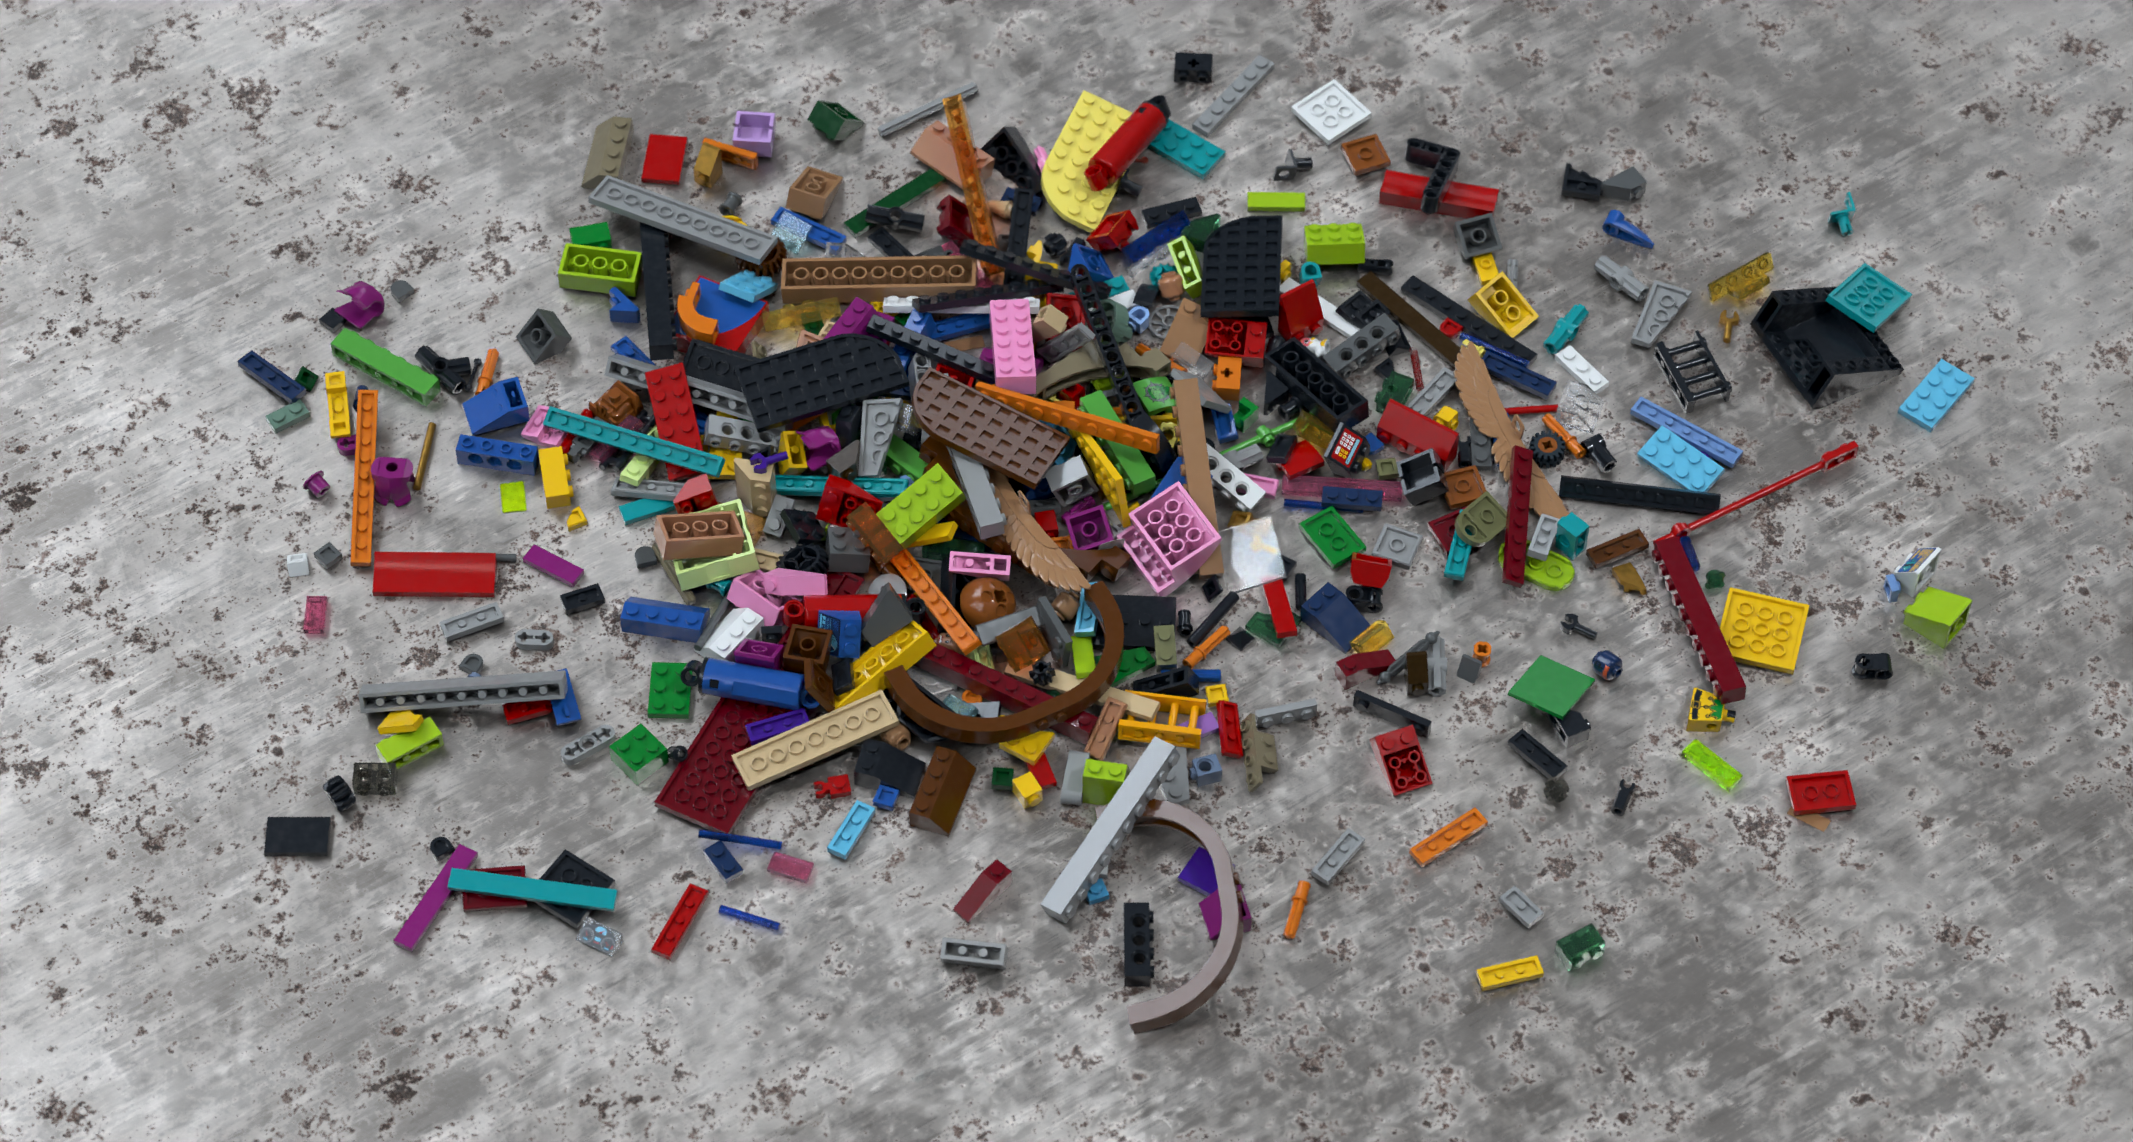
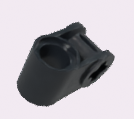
[1345,585,1383,613]
[1852,653,1893,680]

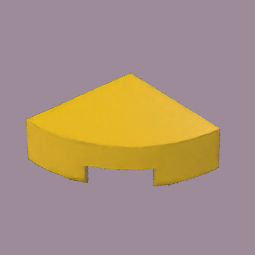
[567,506,588,532]

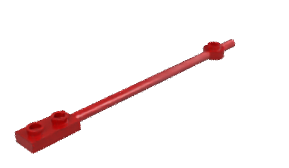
[1653,441,1859,544]

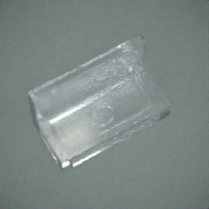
[1170,341,1214,380]

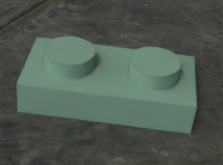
[265,399,311,434]

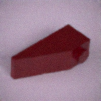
[1335,649,1396,690]
[953,859,1012,923]

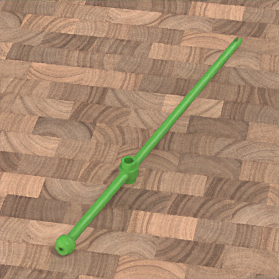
[1103,412,1317,511]

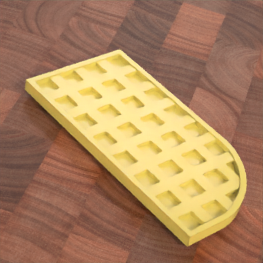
[1041,90,1132,233]

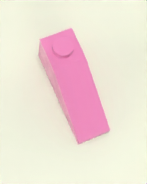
[949,551,1011,581]
[763,568,828,596]

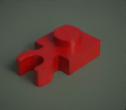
[814,774,852,799]

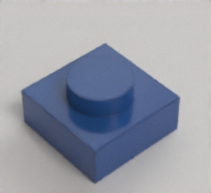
[873,785,900,811]

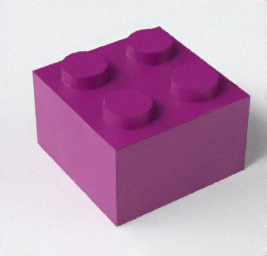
[1065,504,1115,550]

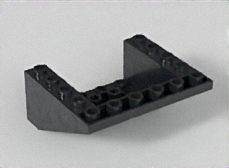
[1750,286,1904,408]

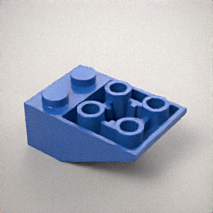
[462,377,530,436]

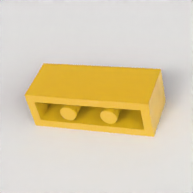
[538,446,574,509]

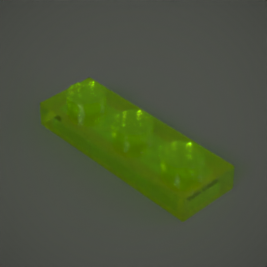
[1682,739,1743,792]

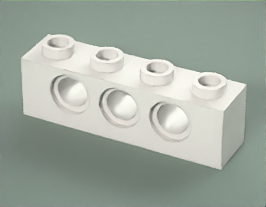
[1206,443,1266,513]

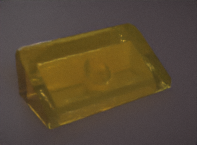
[1349,620,1394,653]

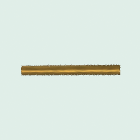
[413,422,436,491]

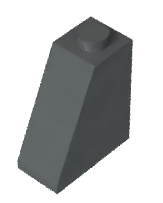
[861,582,913,647]

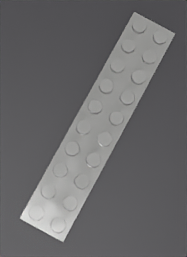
[588,175,778,265]

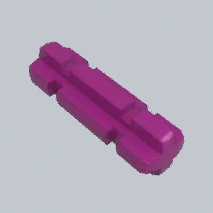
[1061,496,1096,525]

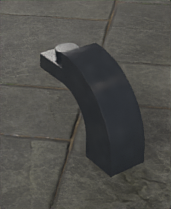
[1129,412,1176,478]

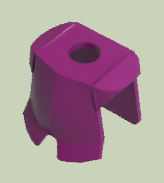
[335,281,385,329]
[795,426,841,470]
[371,457,415,507]

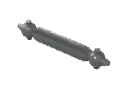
[1376,631,1440,685]

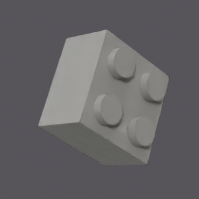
[1045,455,1099,507]

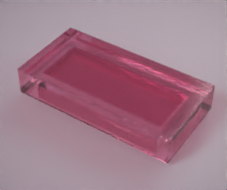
[303,596,328,634]
[767,851,814,884]

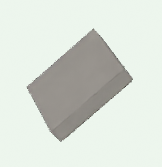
[1371,523,1423,570]

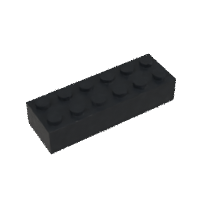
[1263,337,1369,433]

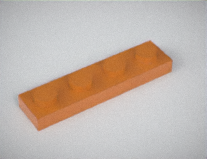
[1409,807,1488,868]

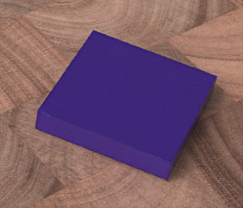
[1178,847,1235,896]

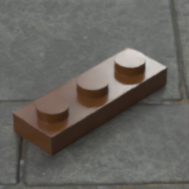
[1586,528,1649,569]

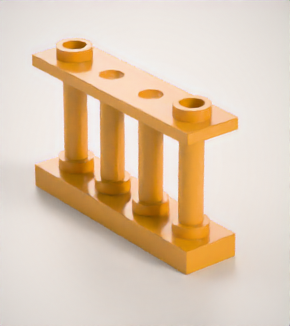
[1118,690,1207,749]

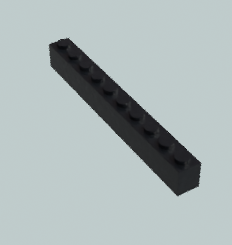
[640,222,677,361]

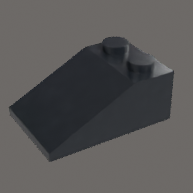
[854,739,926,799]

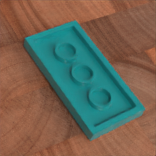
[1147,119,1226,180]

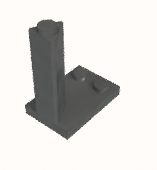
[973,596,1073,668]

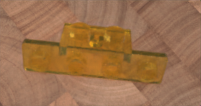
[1707,252,1774,302]
[762,297,841,332]

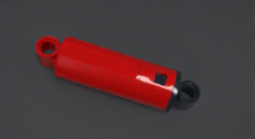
[1084,95,1171,191]
[783,594,926,628]

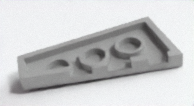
[1631,281,1692,348]
[858,398,903,478]

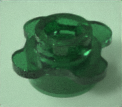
[1705,570,1726,589]

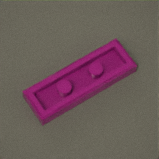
[523,544,585,587]

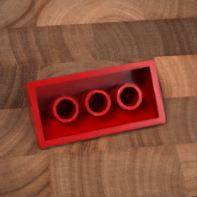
[1376,398,1459,472]

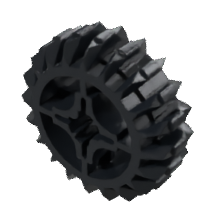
[776,543,830,574]

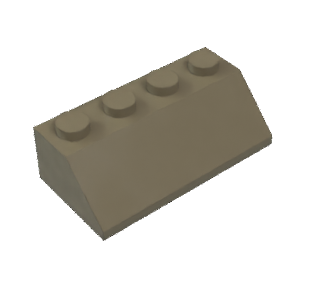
[581,116,634,189]

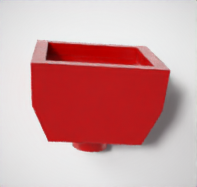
[1086,210,1139,252]
[1350,552,1392,588]

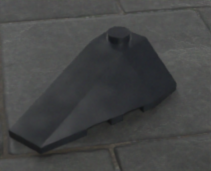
[981,126,1042,196]

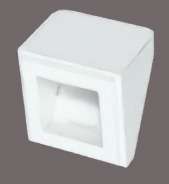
[287,553,309,577]

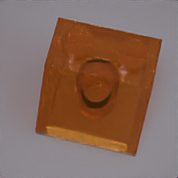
[995,616,1051,673]

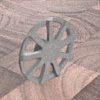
[1148,305,1179,341]

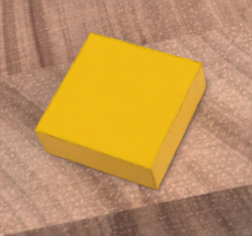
[1205,684,1229,707]

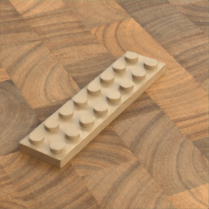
[731,690,900,791]

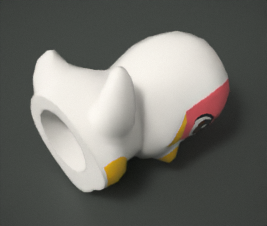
[1300,337,1330,361]

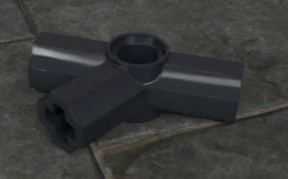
[415,345,471,394]

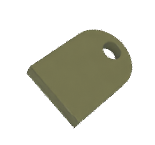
[1455,491,1507,547]

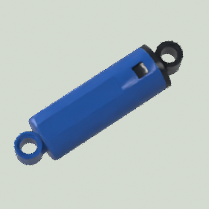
[680,657,820,710]

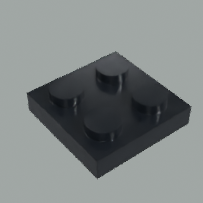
[780,509,827,547]

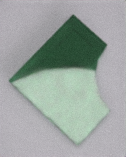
[1245,612,1302,649]

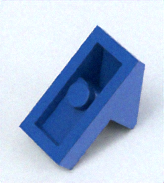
[609,286,641,323]

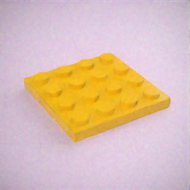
[1720,587,1809,675]

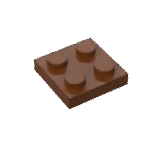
[1341,134,1391,176]
[1444,465,1486,510]

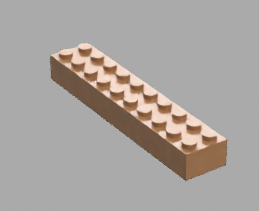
[781,255,978,304]

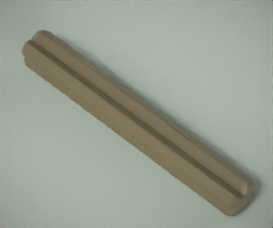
[652,543,696,606]

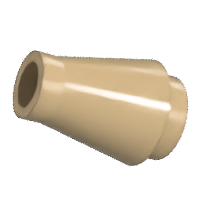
[987,200,1013,220]

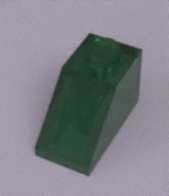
[1181,213,1221,254]

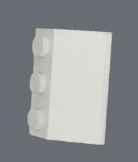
[694,608,764,662]

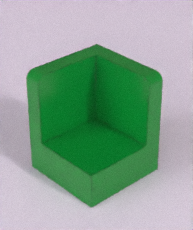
[1234,397,1259,433]

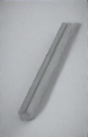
[878,82,978,137]

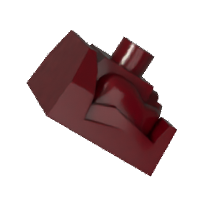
[937,194,976,245]

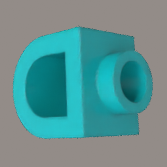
[1299,262,1322,287]

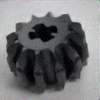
[323,775,356,812]

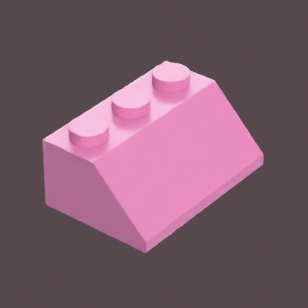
[726,569,803,626]

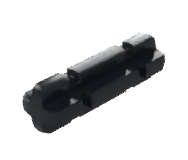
[1295,573,1307,610]

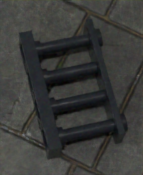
[1654,330,1732,414]

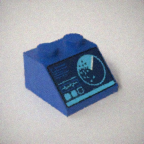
[818,610,862,658]

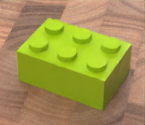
[1304,223,1365,265]

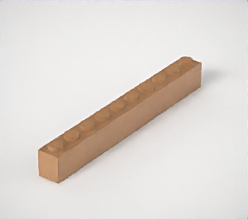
[1169,378,1224,580]

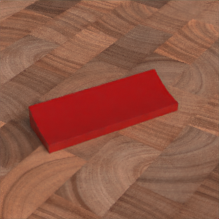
[1379,170,1499,219]
[372,552,497,598]

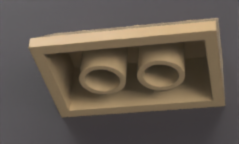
[734,458,777,517]

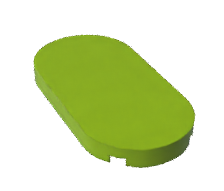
[1498,540,1575,591]

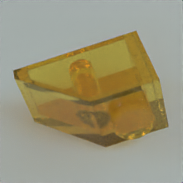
[1292,410,1335,450]

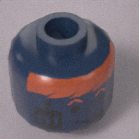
[1592,650,1623,680]

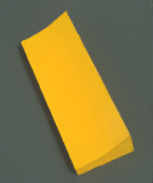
[833,620,937,711]

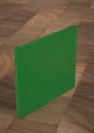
[1508,655,1595,719]

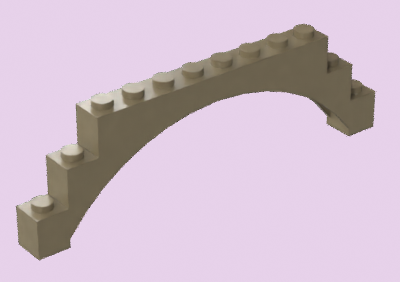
[1025,340,1171,400]

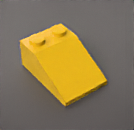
[1467,271,1539,338]

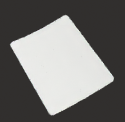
[1098,539,1125,550]

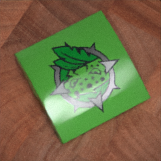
[1133,376,1175,416]

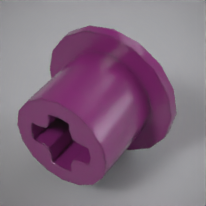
[303,470,330,498]

